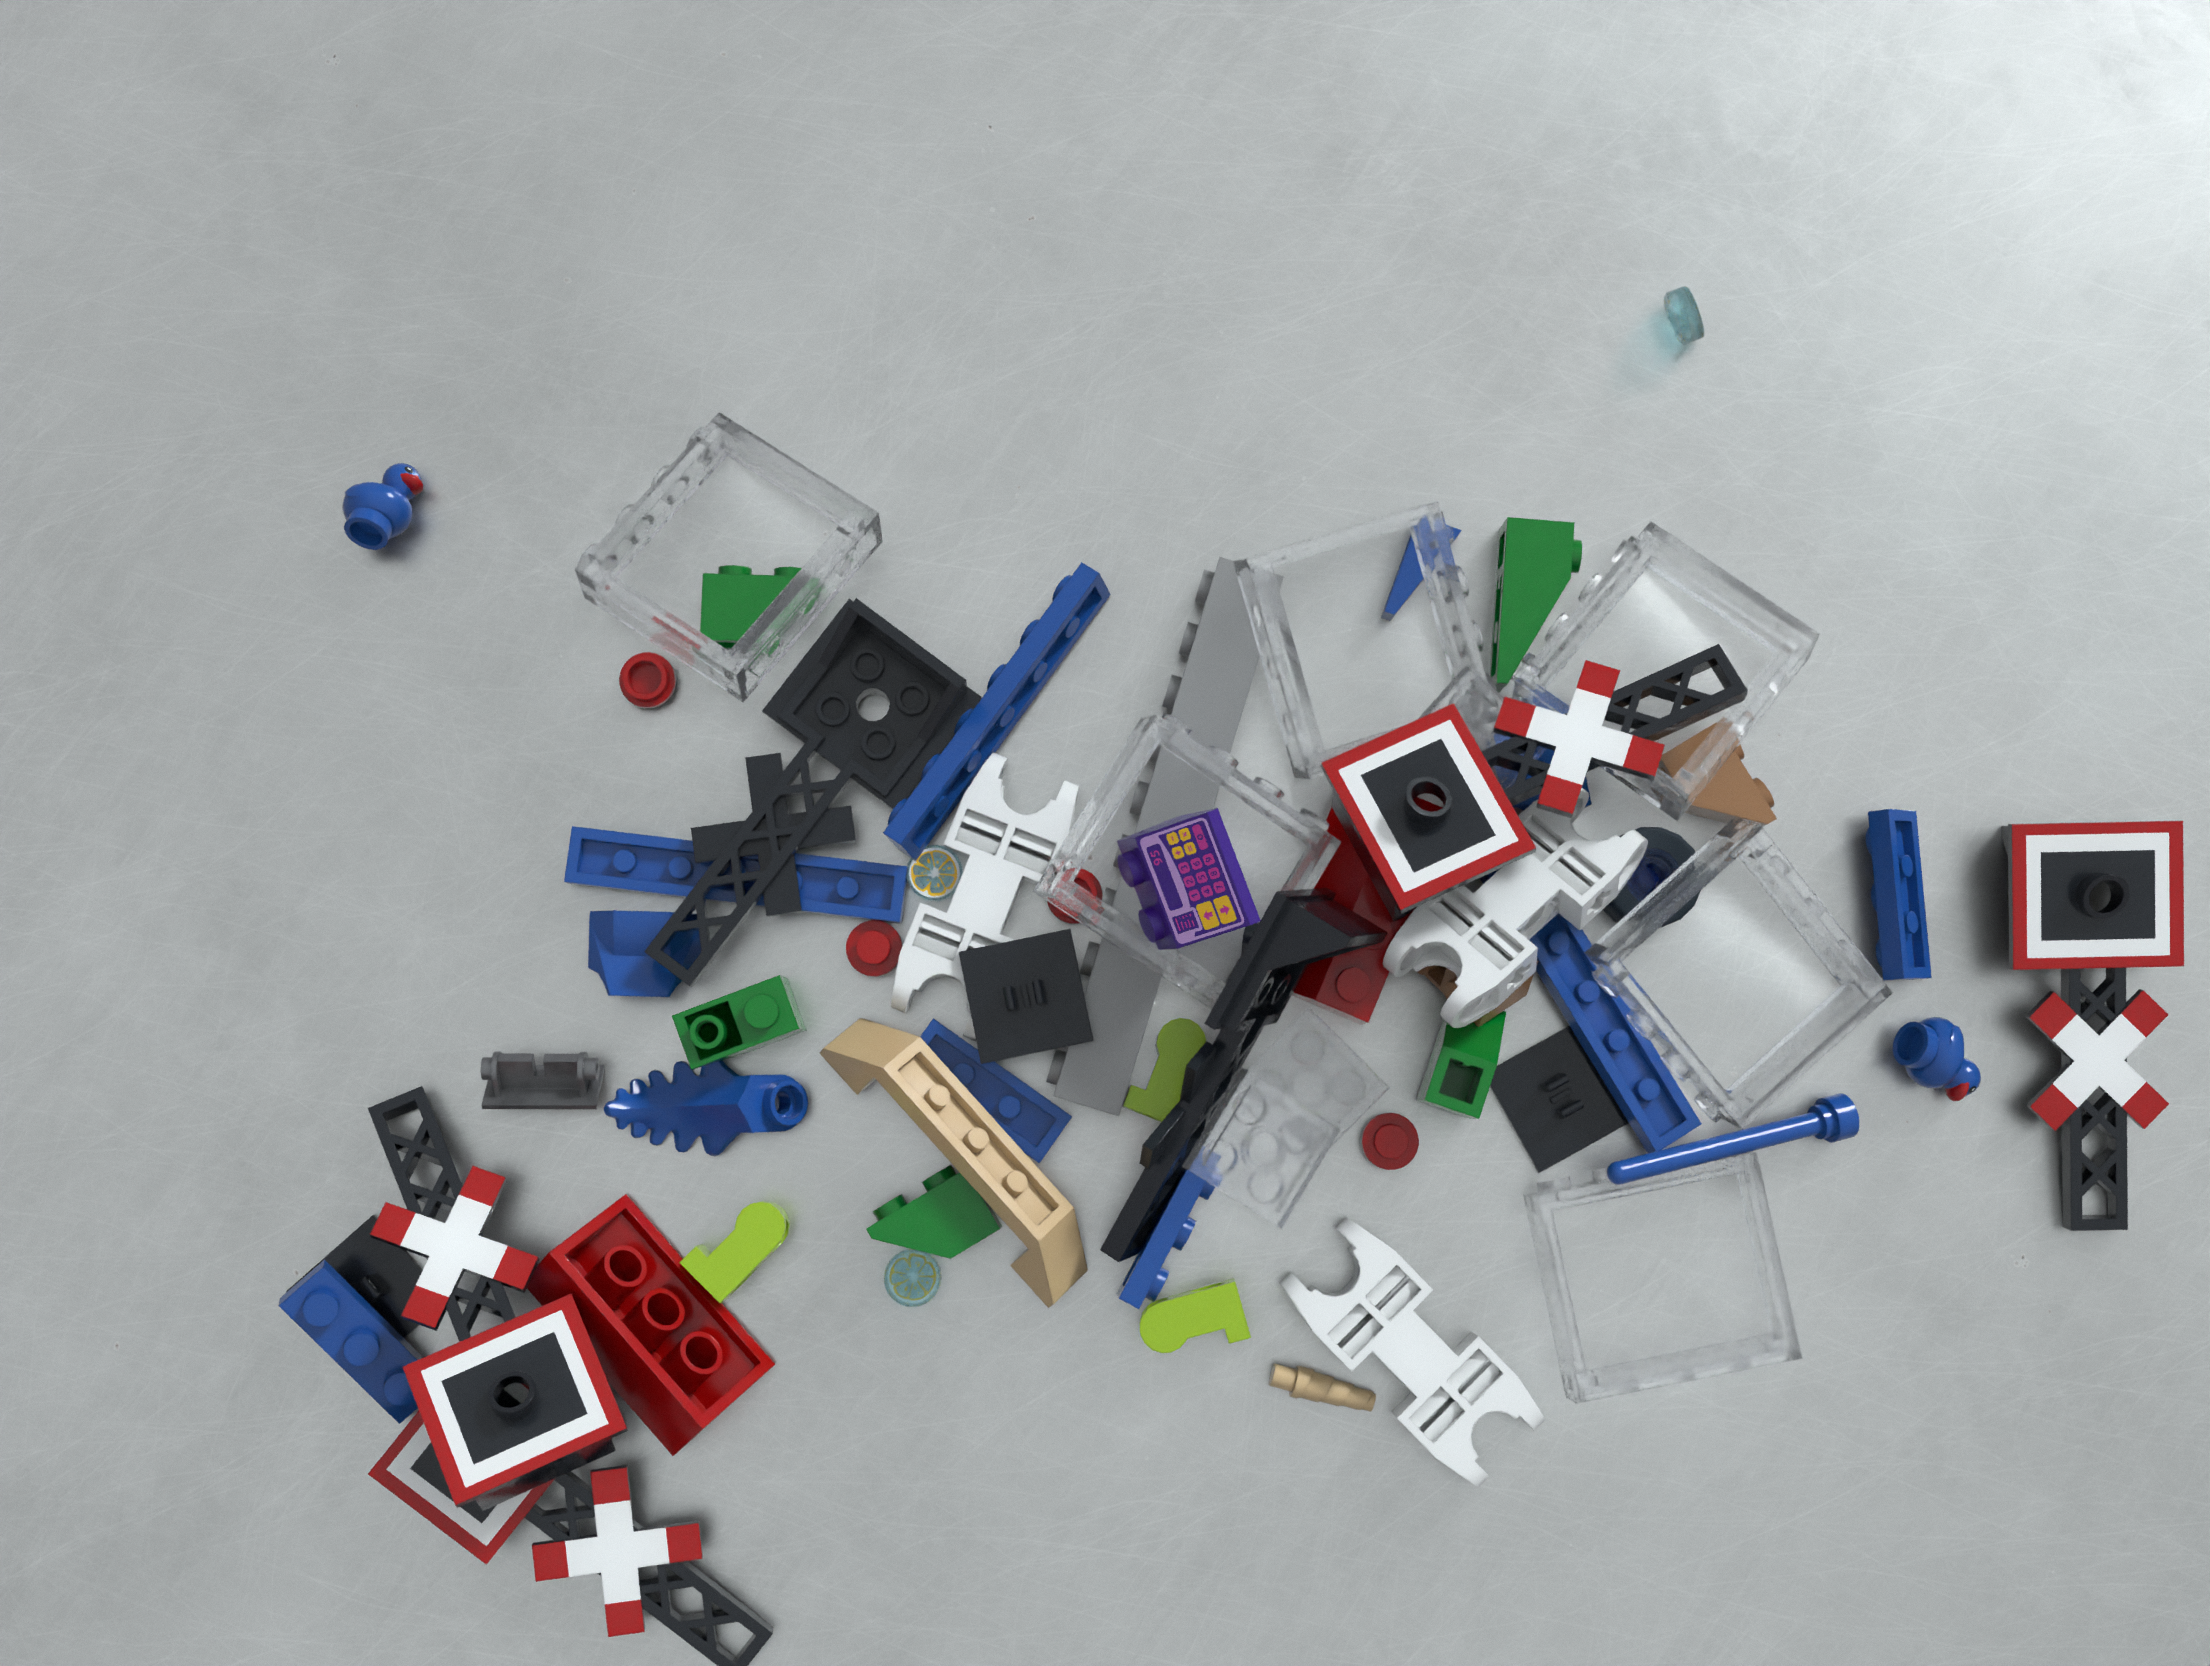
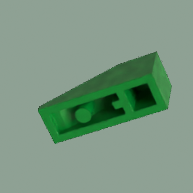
[1488,517,1582,692]

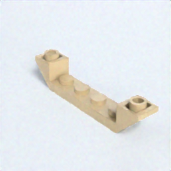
[819,1018,1088,1308]

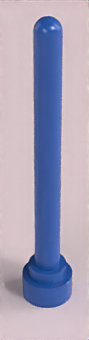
[1607,1093,1859,1185]

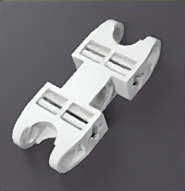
[891,753,1079,1041]
[1383,788,1648,1028]
[1281,1217,1545,1487]

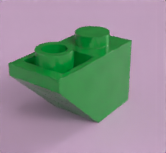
[700,565,821,651]
[672,975,807,1070]
[1416,1011,1506,1119]
[866,1165,1002,1259]

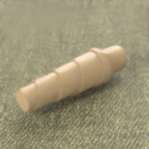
[1269,1363,1376,1412]

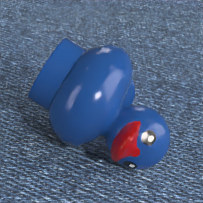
[342,463,423,550]
[1893,1017,1981,1101]

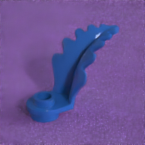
[604,1061,808,1156]

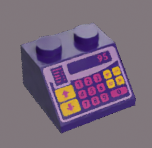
[1117,808,1261,950]

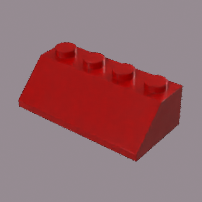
[1292,797,1443,1025]
[527,1194,775,1456]

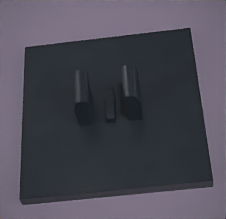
[959,929,1094,1064]
[1490,1026,1629,1173]
[286,1215,423,1339]

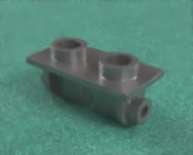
[481,1051,605,1109]

